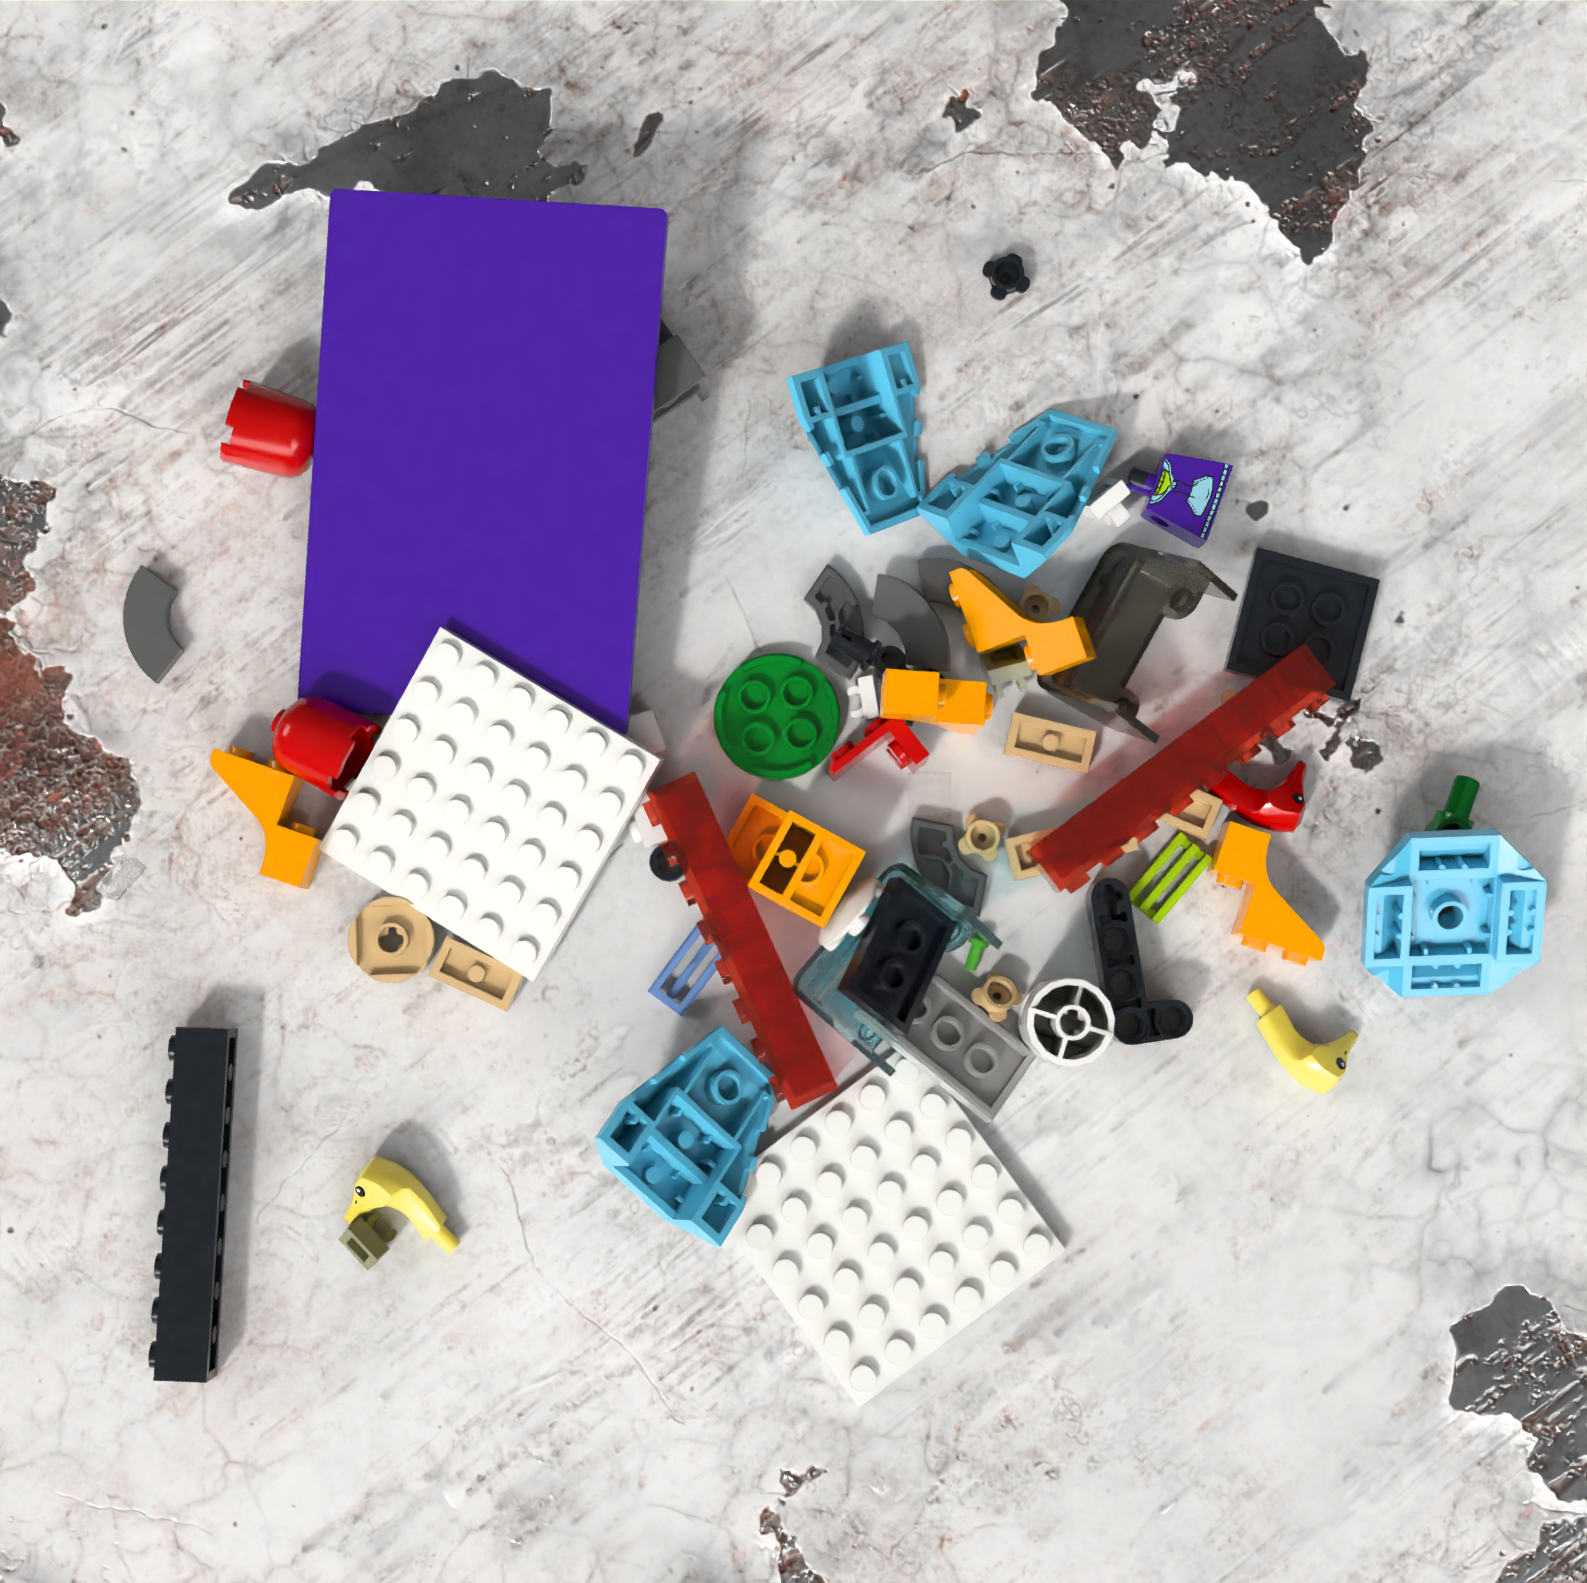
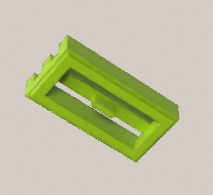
[1128,832,1213,924]

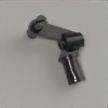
[829,623,945,727]

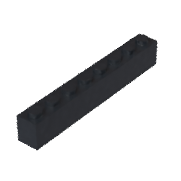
[148,1026,238,1383]

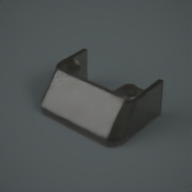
[1037,542,1238,744]

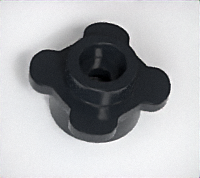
[982,253,1030,301]

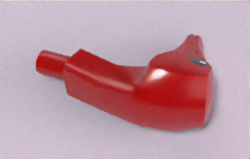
[1189,758,1307,833]

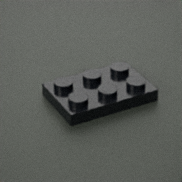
[837,877,957,1035]

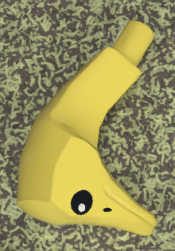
[1246,988,1359,1095]
[343,1156,460,1254]

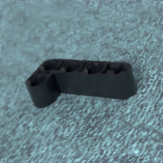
[1085,878,1193,1045]

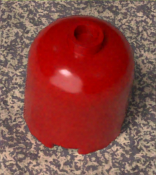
[220,379,316,478]
[271,696,382,801]

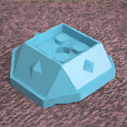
[1361,828,1547,997]

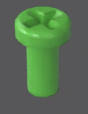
[964,936,989,971]

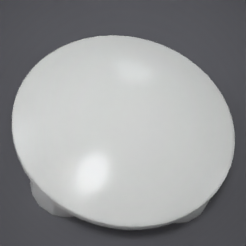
[818,875,885,951]

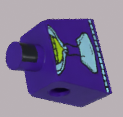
[1125,453,1233,548]

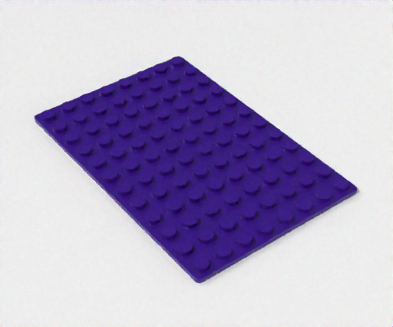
[298,189,669,735]

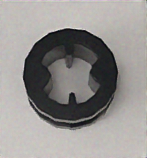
[649,843,689,882]

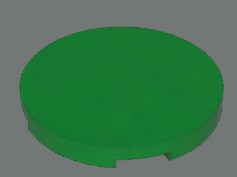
[714,653,841,781]

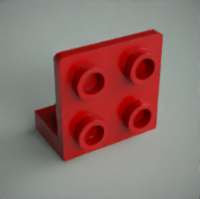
[829,717,930,782]

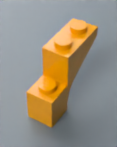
[949,568,1097,676]
[880,669,993,734]
[210,745,322,889]
[1207,821,1325,967]

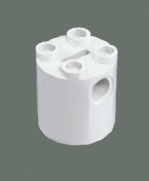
[1018,978,1115,1067]

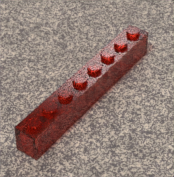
[1025,643,1337,894]
[642,771,838,1110]

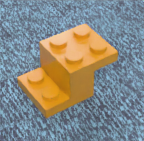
[711,793,866,929]

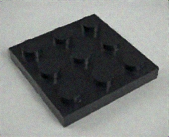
[1223,547,1380,704]

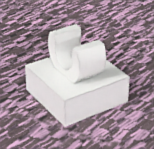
[1082,477,1131,527]
[847,675,889,720]

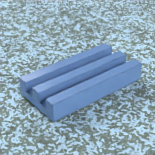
[648,922,733,1017]

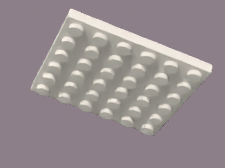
[319,627,664,982]
[730,1051,1066,1408]

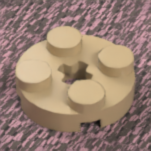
[348,897,436,983]

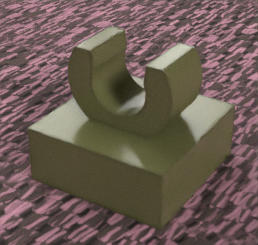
[979,644,1032,698]
[339,1212,397,1271]

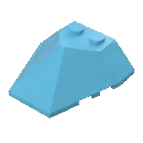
[786,341,926,536]
[916,409,1118,579]
[595,1026,780,1247]

